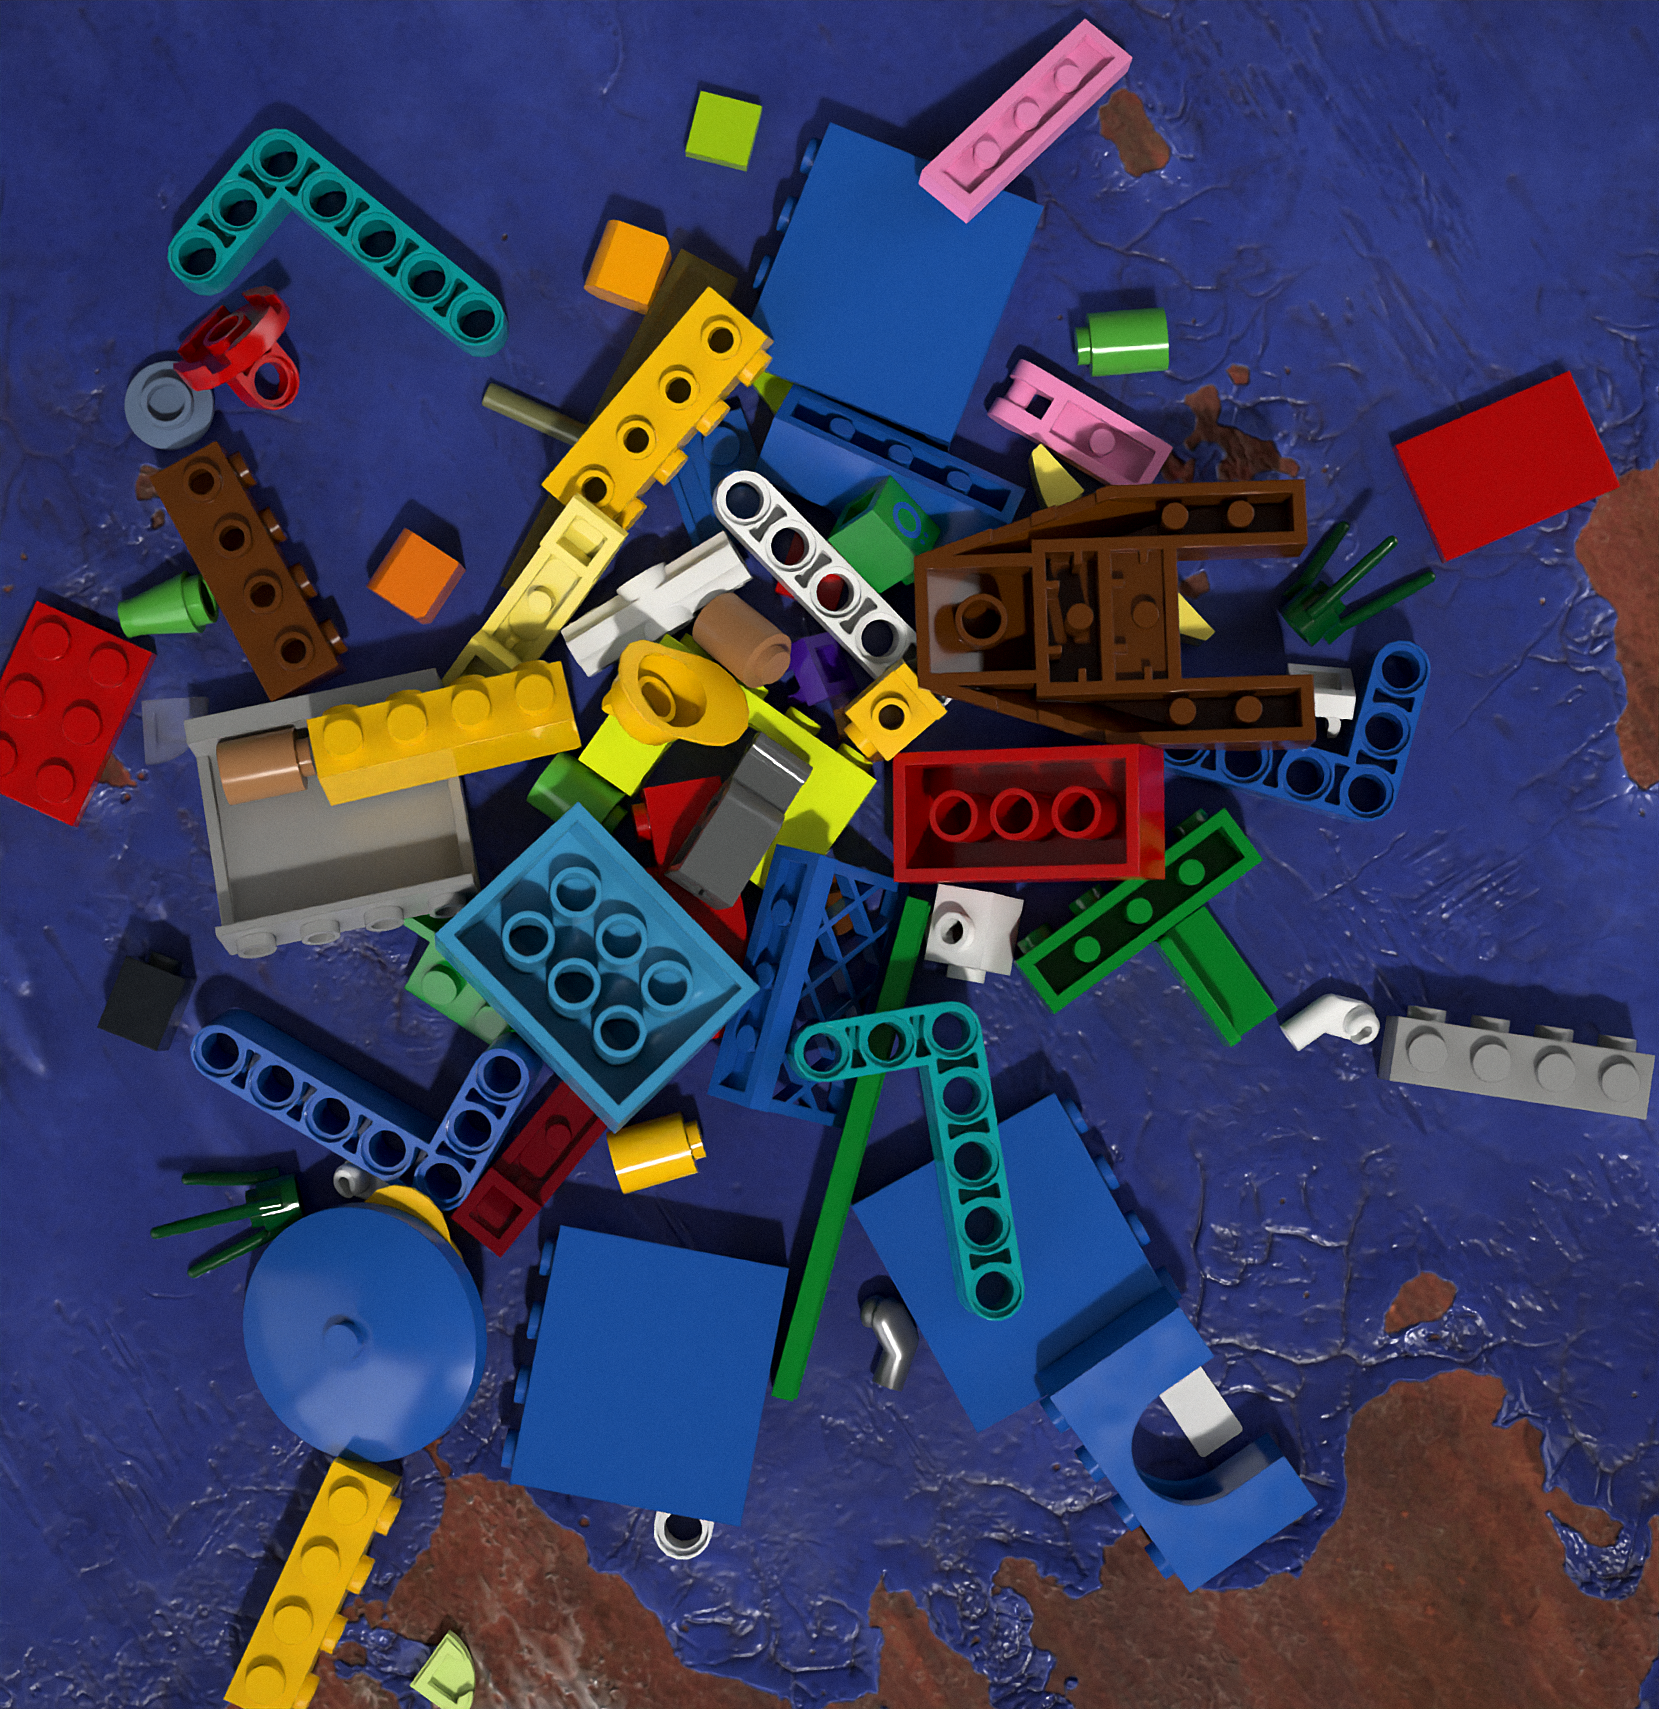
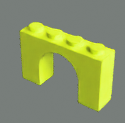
[578,633,877,890]

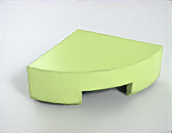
[410,1630,476,1709]

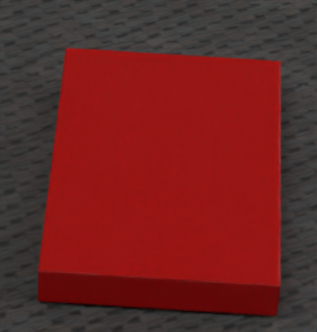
[1392,370,1621,564]

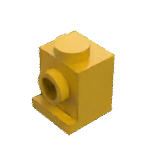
[843,657,948,761]

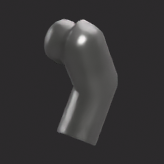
[860,1295,919,1391]

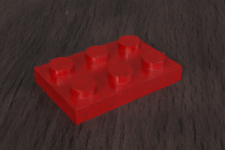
[0,601,157,828]

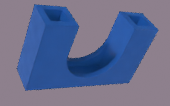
[1037,1285,1318,1593]

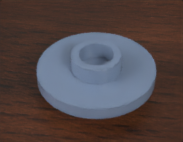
[124,361,215,451]

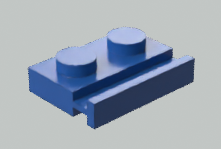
[670,408,783,549]

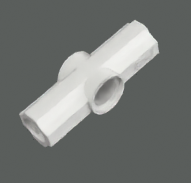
[560,531,753,677]

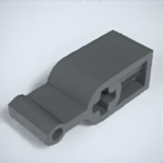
[663,732,813,910]

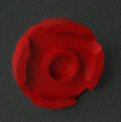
[173,285,300,410]

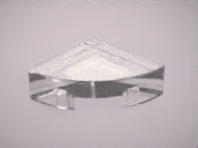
[141,696,209,765]

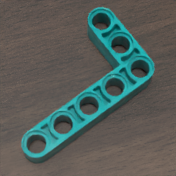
[167,128,510,357]
[787,1001,1025,1321]

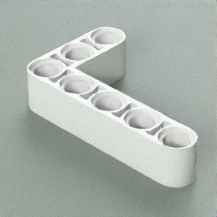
[712,470,952,706]

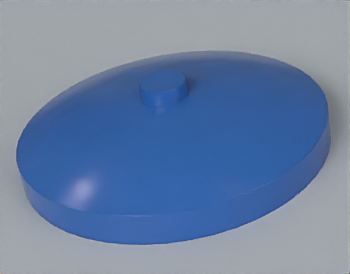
[243,1202,487,1462]

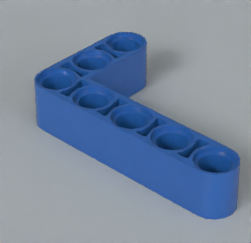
[1089,640,1431,824]
[190,1009,544,1211]

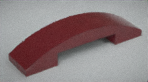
[450,1081,608,1258]

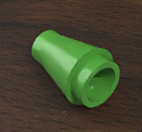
[117,571,219,638]

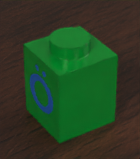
[827,475,941,594]

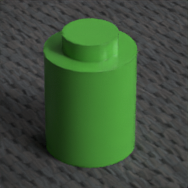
[1074,307,1169,377]
[526,751,628,836]

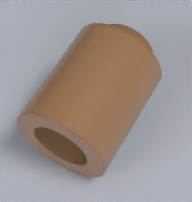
[692,592,792,688]
[216,727,317,805]

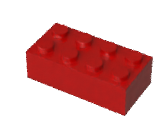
[893,744,1165,885]

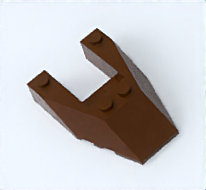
[914,479,1316,751]

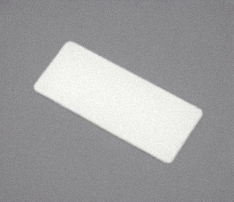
[1159,1367,1242,1457]

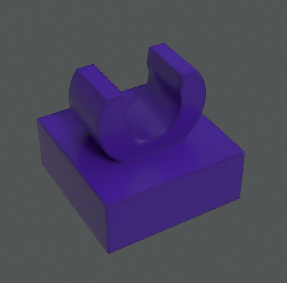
[785,632,859,706]

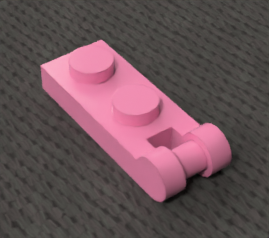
[987,359,1173,486]

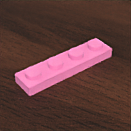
[918,19,1133,224]

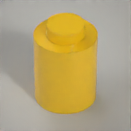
[606,1111,707,1194]

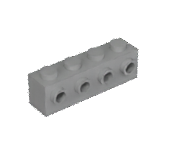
[1378,1005,1655,1119]

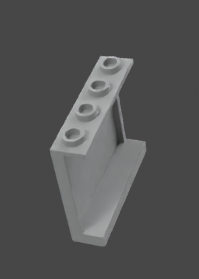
[183,668,481,958]

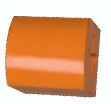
[366,528,466,625]

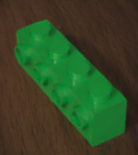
[1012,807,1263,1014]

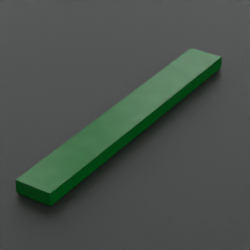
[771,896,931,1402]

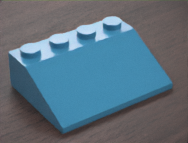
[435,802,760,1134]

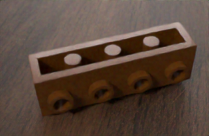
[149,440,349,702]

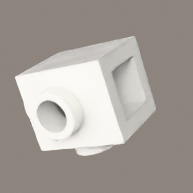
[924,884,1024,984]

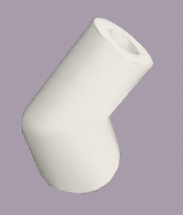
[1280,993,1380,1051]

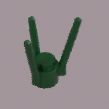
[1278,521,1436,647]
[150,1166,306,1278]

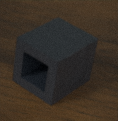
[97,949,197,1051]

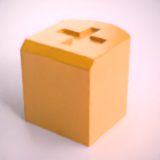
[584,220,672,317]

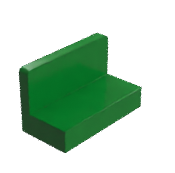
[1151,906,1278,1047]

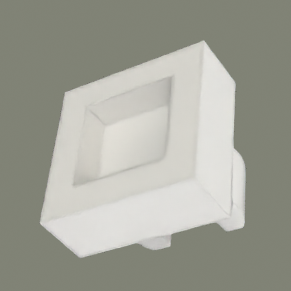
[1286,663,1356,738]

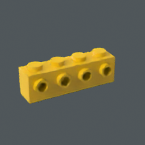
[541,286,774,531]
[306,660,582,806]
[223,1457,403,1709]

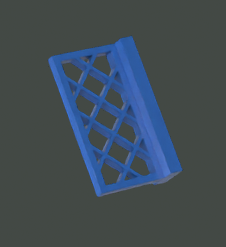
[707,844,911,1129]

